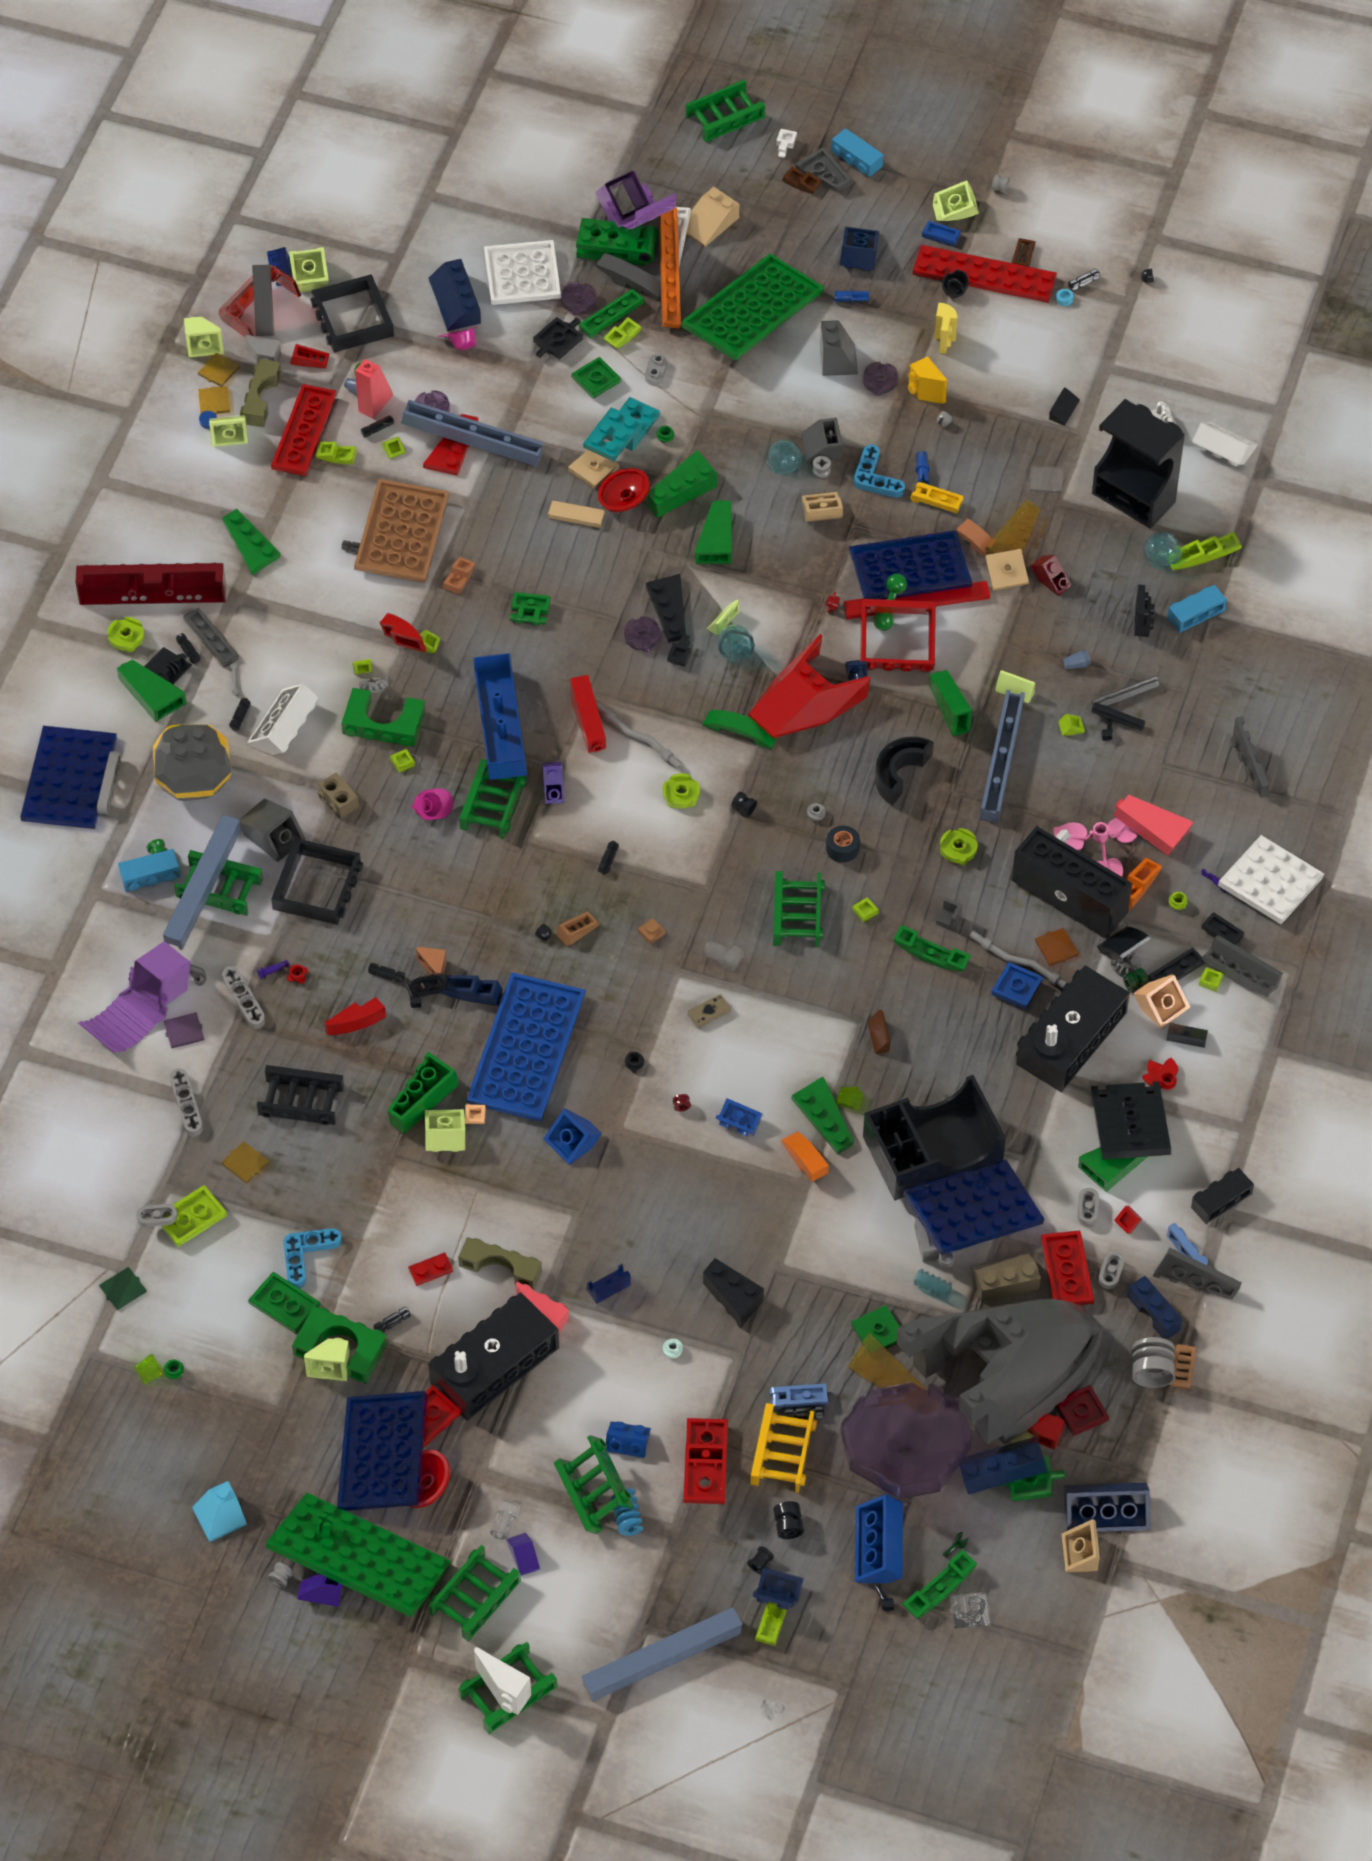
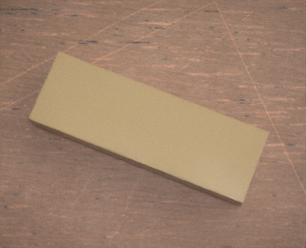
[548,500,605,528]

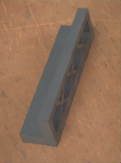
[1202,935,1283,997]

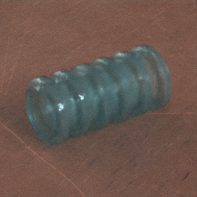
[913,1269,952,1299]

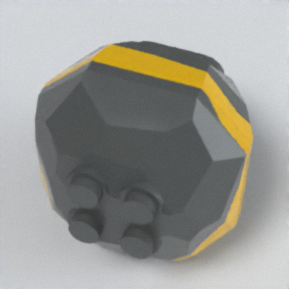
[153,724,231,801]

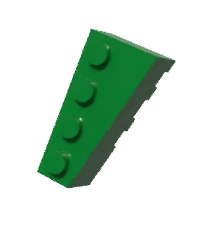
[387,1052,459,1134]

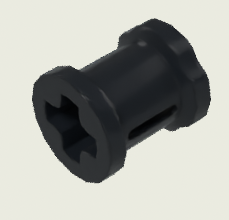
[747,1546,774,1574]

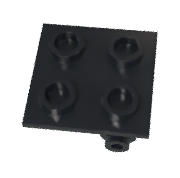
[144,647,192,684]

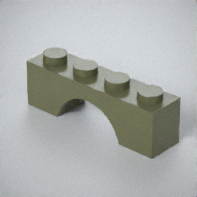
[240,359,281,427]
[458,1237,542,1290]

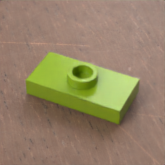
[755,1602,787,1646]

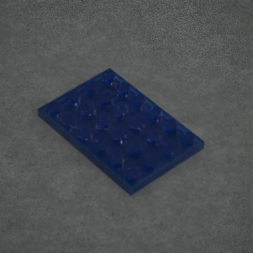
[849,530,972,600]
[20,725,117,829]
[903,1159,1045,1255]
[337,1391,427,1511]

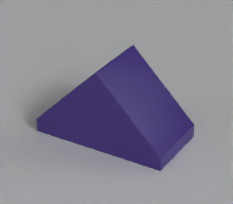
[506,1532,540,1576]

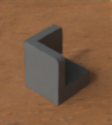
[936,898,963,931]

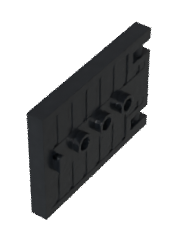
[1091,1081,1171,1160]

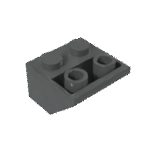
[801,417,843,463]

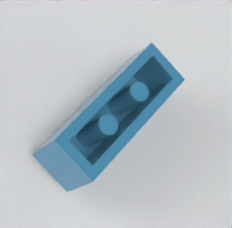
[831,128,884,177]
[1167,584,1227,633]
[118,849,181,892]

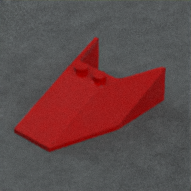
[748,634,871,738]

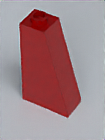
[570,674,606,753]

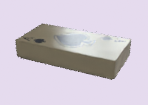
[688,994,731,1028]

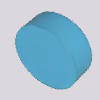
[1056,289,1074,306]

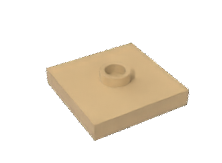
[568,450,619,489]
[985,549,1029,591]

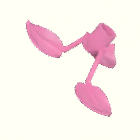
[1053,818,1138,876]

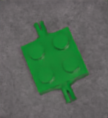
[996,1456,1066,1502]

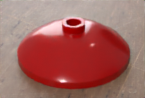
[598,468,650,512]
[396,1450,451,1508]

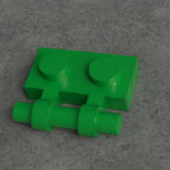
[509,592,551,626]

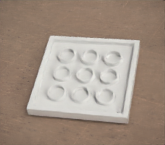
[484,240,561,305]
[1218,835,1324,924]

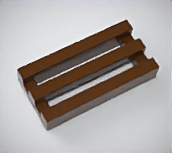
[1012,238,1036,267]

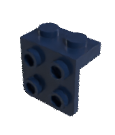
[752,1567,804,1610]

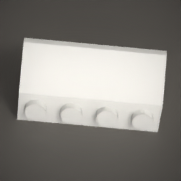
[247,683,318,755]

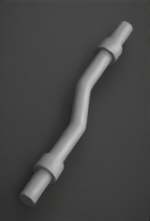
[596,702,683,770]
[969,931,1067,988]

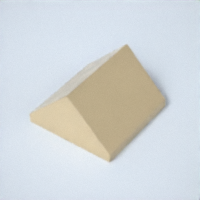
[1062,1519,1100,1572]

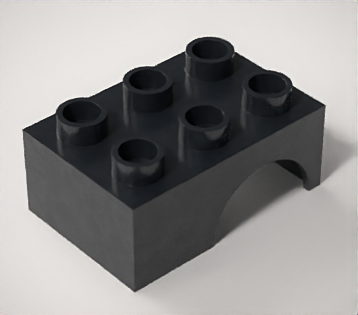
[1092,399,1185,529]
[863,1075,1006,1201]

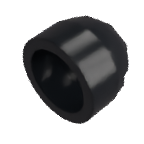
[1141,268,1154,283]
[535,924,552,941]

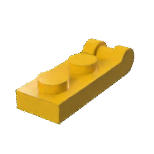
[910,482,964,514]

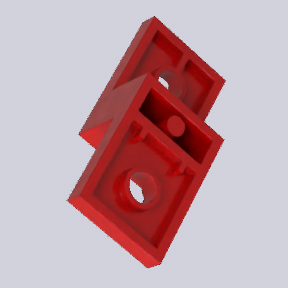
[683,1418,728,1504]

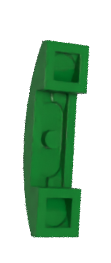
[703,710,778,750]
[893,925,971,972]
[902,1549,977,1619]

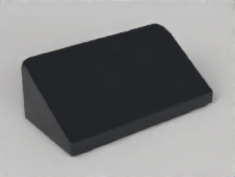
[1049,387,1080,426]
[1166,1023,1208,1048]

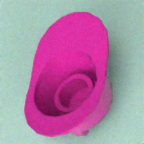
[438,326,478,350]
[411,788,454,820]

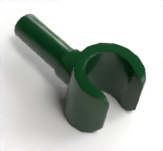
[943,1532,969,1558]

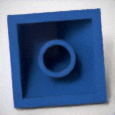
[543,1109,602,1165]

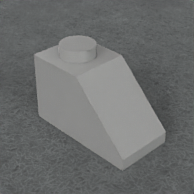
[245,335,281,364]

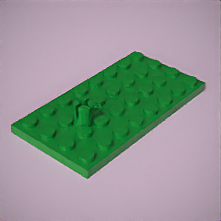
[681,253,824,361]
[265,1493,452,1618]

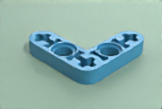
[854,444,905,498]
[284,1228,342,1288]

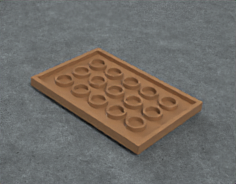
[354,479,449,583]

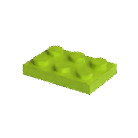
[161,1185,227,1247]

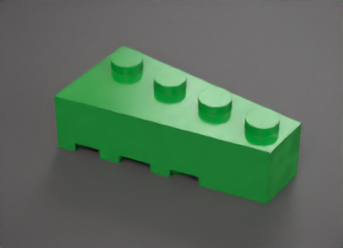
[647,450,717,518]

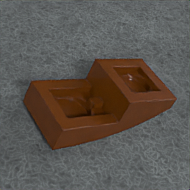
[782,166,822,194]

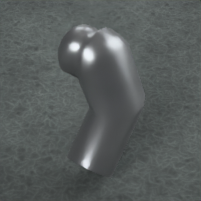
[189,964,207,986]

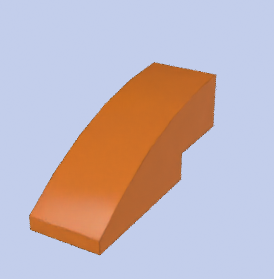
[1127,858,1162,910]
[781,1131,829,1182]

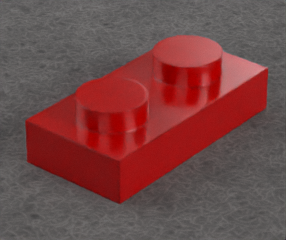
[408,1252,453,1286]

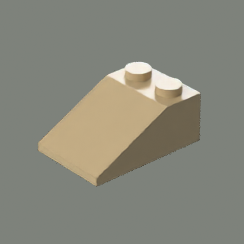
[686,186,740,247]

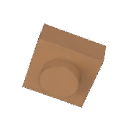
[638,918,665,945]

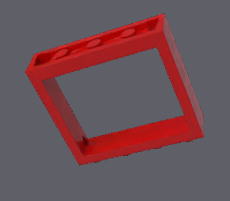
[860,599,936,672]

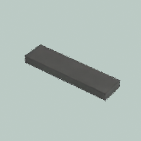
[252,264,274,336]
[183,608,239,668]

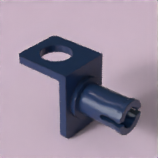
[845,660,867,680]

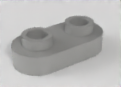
[645,354,667,385]
[1078,1188,1099,1226]
[137,1204,177,1227]
[1099,1251,1124,1289]

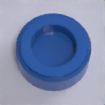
[199,411,217,429]

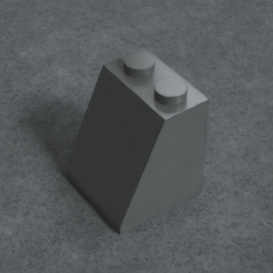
[820,320,858,376]
[239,798,305,862]

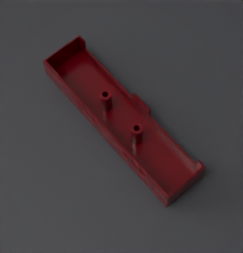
[75,562,226,605]

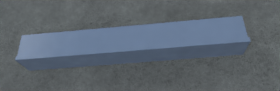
[401,400,543,467]
[980,690,1025,823]
[163,814,241,950]
[582,1607,742,1702]

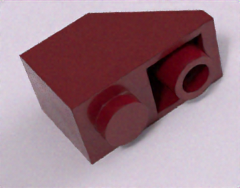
[1030,555,1072,596]

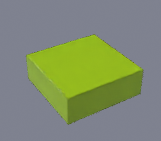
[390,748,415,773]
[852,897,879,923]
[1199,967,1224,992]

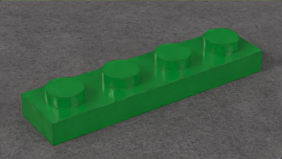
[579,289,644,339]

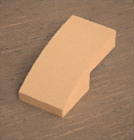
[465,1092,486,1124]

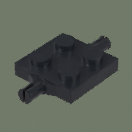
[533,317,583,360]

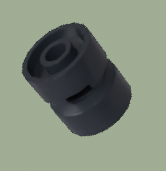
[773,1501,804,1539]

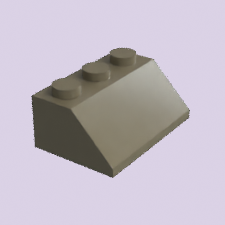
[971,1254,1041,1302]

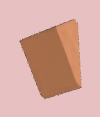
[416,947,447,984]

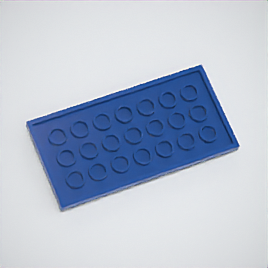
[466,972,586,1122]

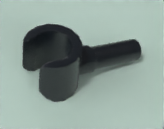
[1101,719,1113,741]
[406,985,421,1008]
[875,1585,894,1611]

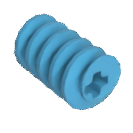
[611,1488,644,1536]

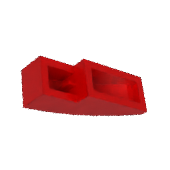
[380,612,427,653]
[324,997,386,1035]

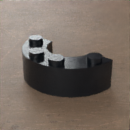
[875,737,934,806]

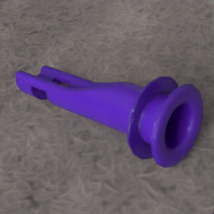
[1201,869,1226,893]
[257,960,289,980]

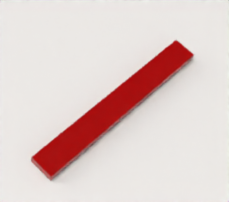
[843,581,990,619]

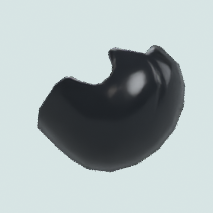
[942,269,969,298]

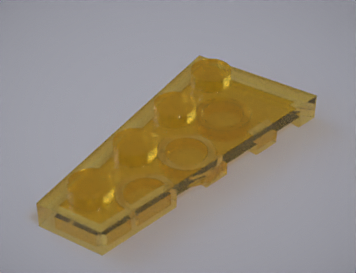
[985,499,1041,554]
[848,1332,928,1409]

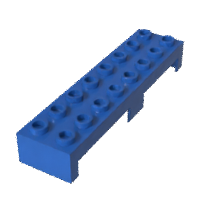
[473,653,527,780]

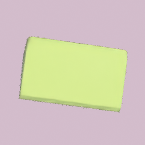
[707,599,739,636]
[995,670,1035,703]

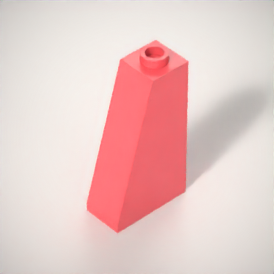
[355,359,393,419]
[1113,794,1193,856]

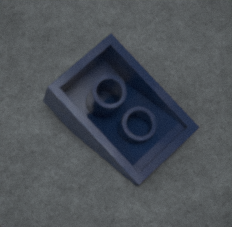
[840,226,879,271]

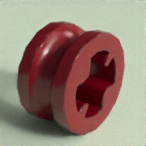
[672,1094,691,1112]

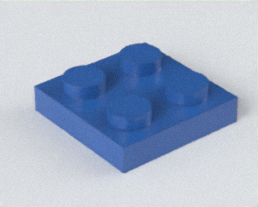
[991,962,1043,1010]

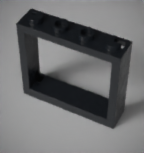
[310,274,394,353]
[271,838,363,925]

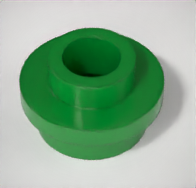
[656,425,674,443]
[164,1359,184,1379]

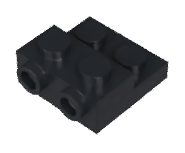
[1134,584,1155,637]

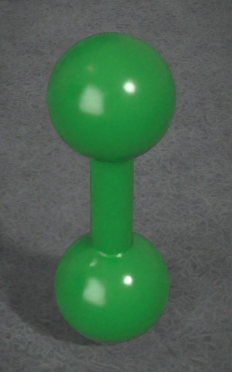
[873,574,907,631]

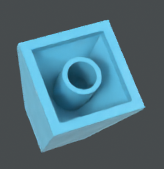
[192,1481,247,1542]

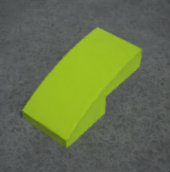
[603,317,642,349]
[316,442,357,465]

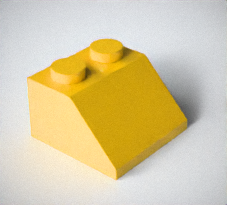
[908,356,947,404]

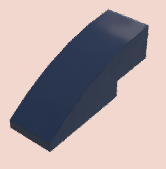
[440,975,503,1005]

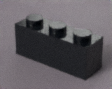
[1191,1168,1254,1224]

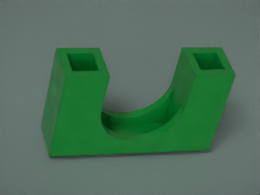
[341,688,426,747]
[292,1306,387,1384]

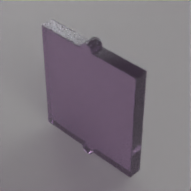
[164,1012,204,1049]

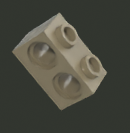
[317,773,359,819]

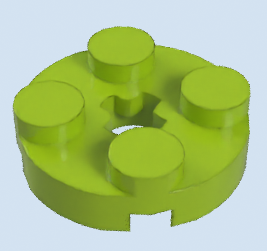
[107,617,145,652]
[663,773,700,809]
[940,828,978,865]

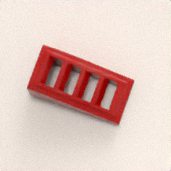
[290,344,330,369]

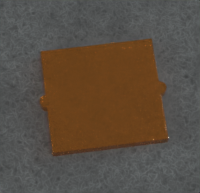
[1035,928,1078,966]

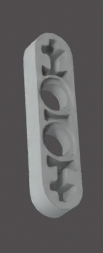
[97,751,121,815]
[222,966,265,1029]
[170,1068,203,1137]

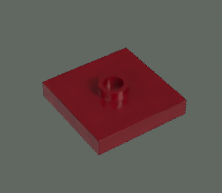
[1055,1385,1110,1436]

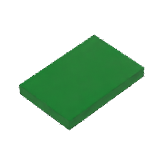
[248,1272,321,1334]

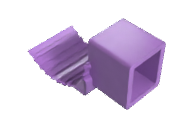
[596,171,676,229]
[77,941,190,1053]

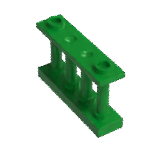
[686,79,765,142]
[459,759,527,839]
[174,850,263,916]
[773,871,825,947]
[554,1435,634,1534]
[429,1545,521,1642]
[458,1642,557,1734]

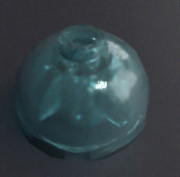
[766,439,802,475]
[1144,532,1182,569]
[717,624,755,662]

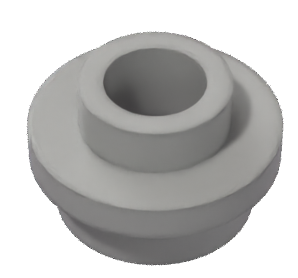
[807,803,826,822]

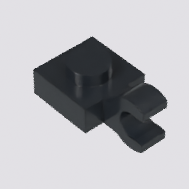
[667,634,691,667]

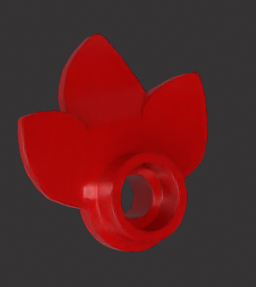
[1142,1058,1178,1090]

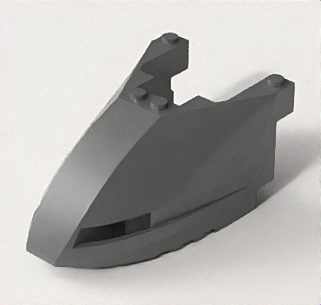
[897,1299,1104,1444]

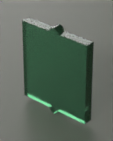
[99,1267,147,1310]

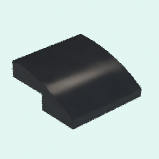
[1097,926,1151,959]

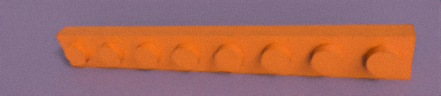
[659,207,681,329]

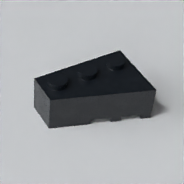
[703,1258,764,1329]

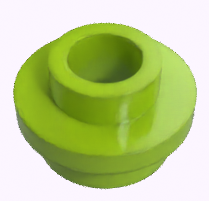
[1169,892,1188,910]

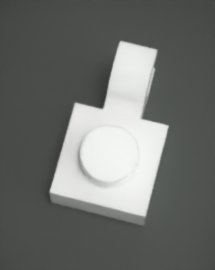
[776,129,797,158]

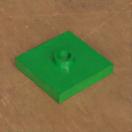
[571,357,621,399]
[851,1305,900,1356]

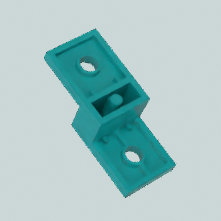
[583,397,660,462]

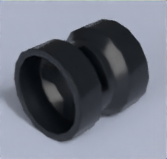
[731,791,757,817]

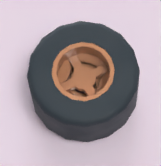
[826,825,860,863]

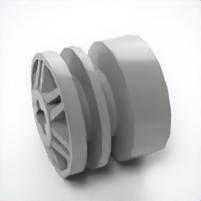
[1132,1337,1175,1388]

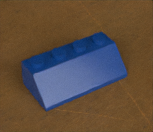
[855,1494,903,1584]

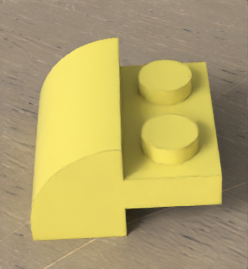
[935,303,957,354]

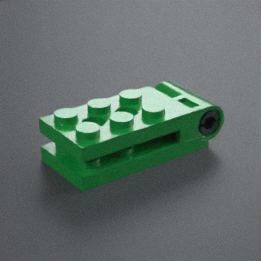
[576,218,659,266]

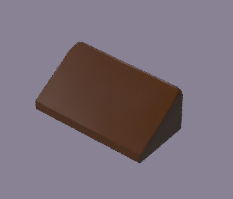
[868,1009,890,1054]

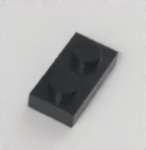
[1201,912,1244,945]

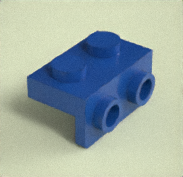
[716,1098,763,1136]
[606,1421,651,1458]

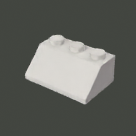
[1192,422,1258,466]

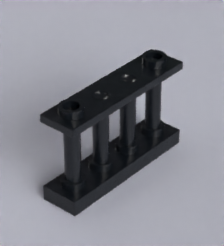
[257,1065,344,1125]

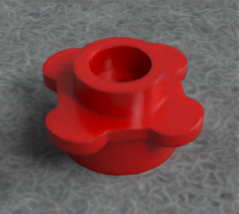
[825,592,840,613]
[287,964,308,984]

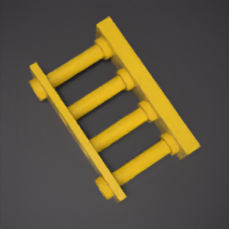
[751,1403,817,1493]

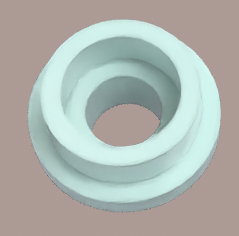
[663,1339,683,1359]

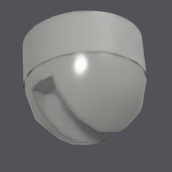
[937,411,953,427]

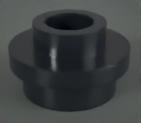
[625,1052,644,1071]

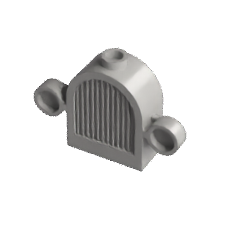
[914,1199,971,1268]

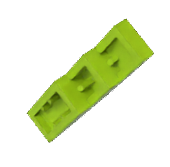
[1165,531,1242,571]

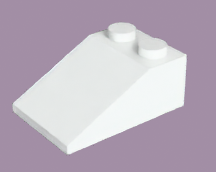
[474,1647,531,1715]

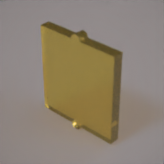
[198,353,240,387]
[198,386,230,415]
[221,1141,269,1184]

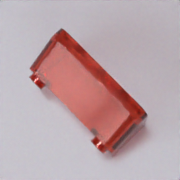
[219,265,301,337]

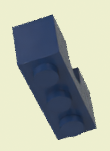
[1128,1276,1183,1339]

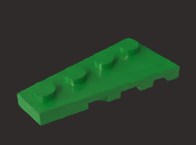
[222,509,281,576]
[791,1077,854,1155]

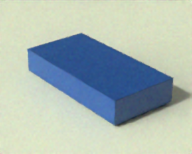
[922,221,961,247]

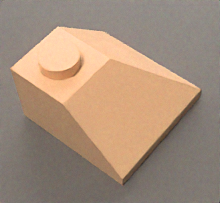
[1133,974,1190,1028]

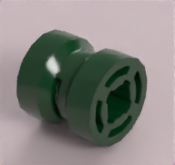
[1123,968,1149,992]

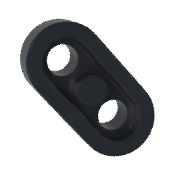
[411,973,448,997]

